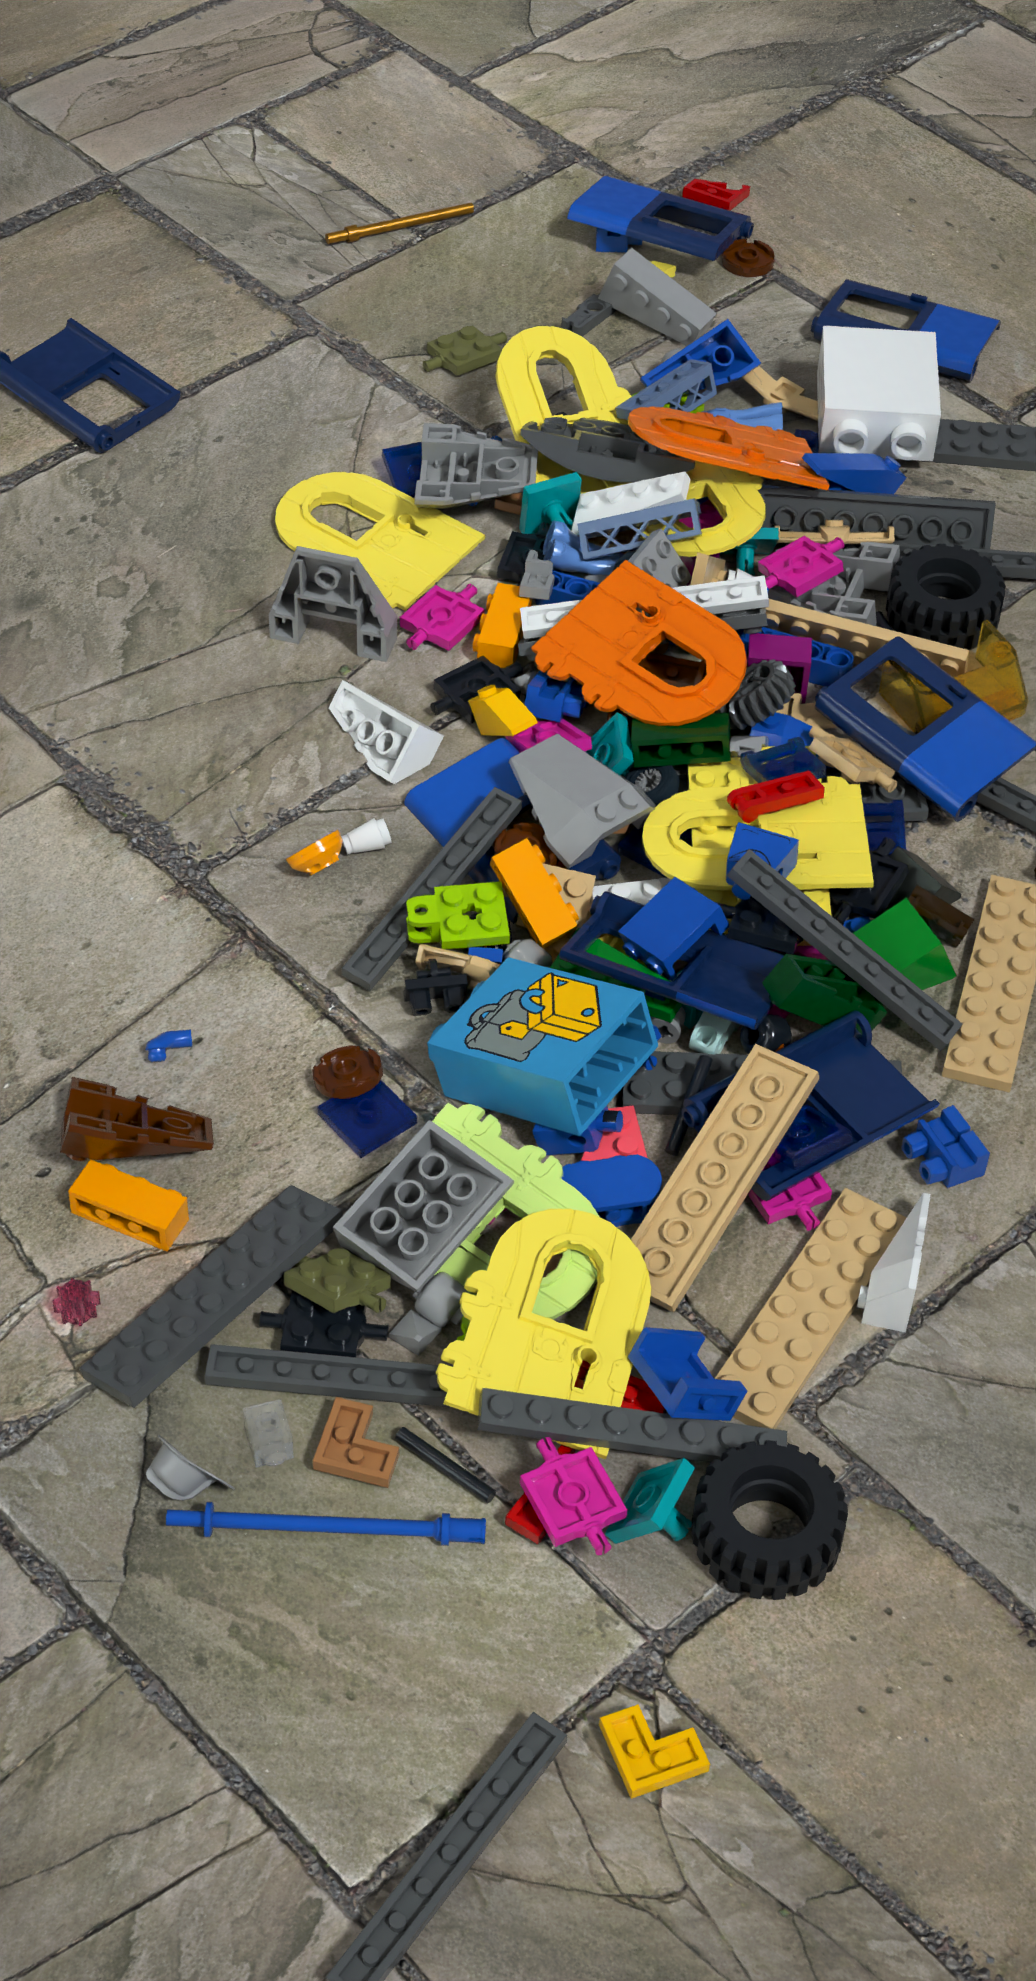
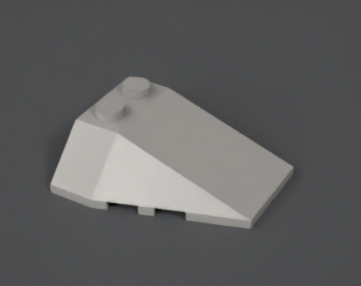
[415,423,538,509]
[509,733,656,869]

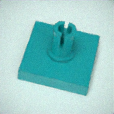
[519,472,582,534]
[720,528,779,576]
[585,712,634,777]
[605,1458,695,1544]

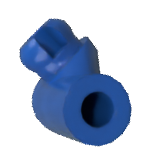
[145,1029,192,1062]

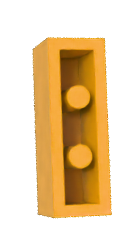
[473,583,533,668]
[490,838,579,949]
[68,1159,189,1252]

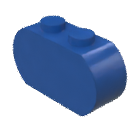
[562,1154,662,1227]

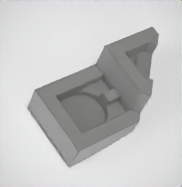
[519,550,555,600]
[730,736,769,757]

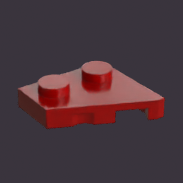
[682,179,751,211]

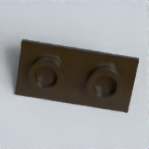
[908,885,975,947]

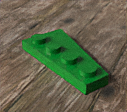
[550,927,683,1023]

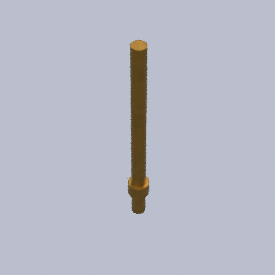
[325,203,474,244]

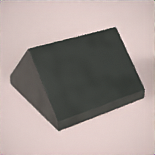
[888,846,961,907]

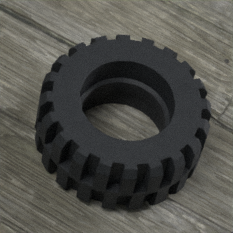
[886,544,1006,650]
[691,1440,848,1600]

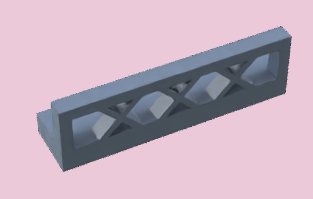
[615,359,717,420]
[577,498,702,560]

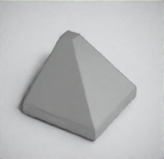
[389,1309,441,1356]

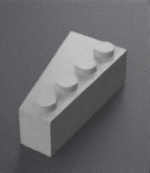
[598,247,717,346]

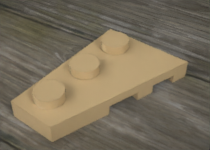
[690,552,728,585]

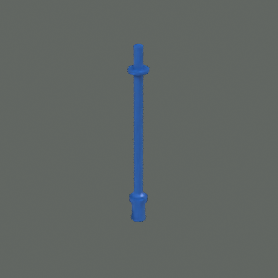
[166,1502,486,1546]

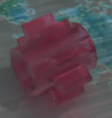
[52,1278,101,1326]

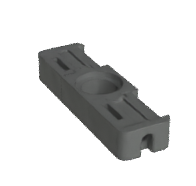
[561,294,617,337]

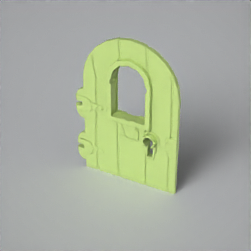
[432,1103,599,1319]

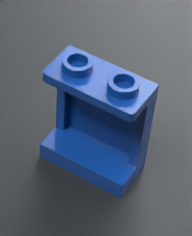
[618,877,730,981]
[628,1327,748,1421]

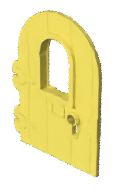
[496,326,632,494]
[602,461,766,557]
[275,472,485,611]
[642,776,874,891]
[436,1209,651,1459]

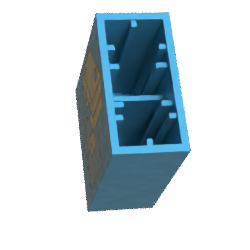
[427,957,658,1136]

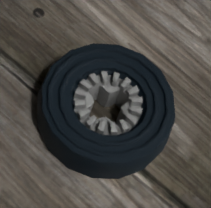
[625,765,679,806]

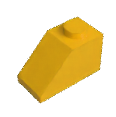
[468,685,538,736]

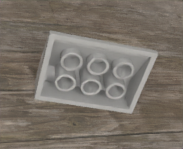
[333,1120,514,1293]

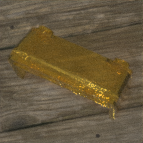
[879,620,1028,734]

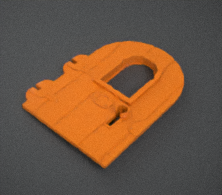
[628,406,829,491]
[531,560,747,726]

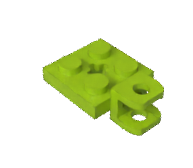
[406,881,510,949]

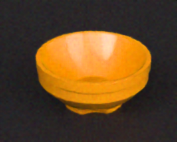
[286,830,343,875]

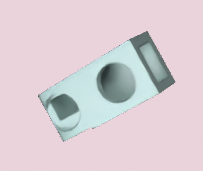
[689,1012,740,1055]

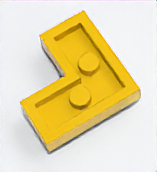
[599,1704,710,1799]

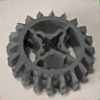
[714,659,796,730]

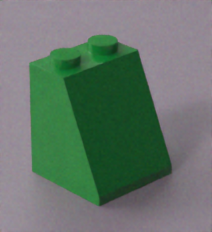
[853,898,957,1005]

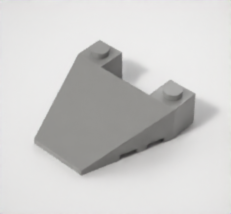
[765,542,900,626]
[269,546,397,662]

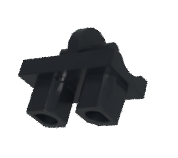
[403,958,468,1016]

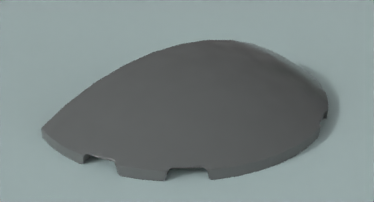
[520,417,695,482]

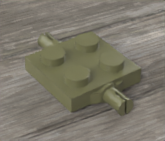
[423,325,507,376]
[284,1248,391,1313]

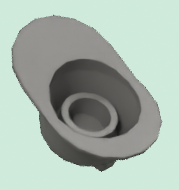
[146,1434,235,1501]

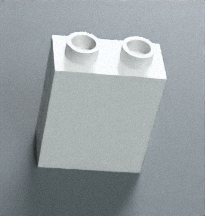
[817,326,941,461]

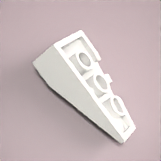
[329,680,444,784]
[857,1193,930,1333]

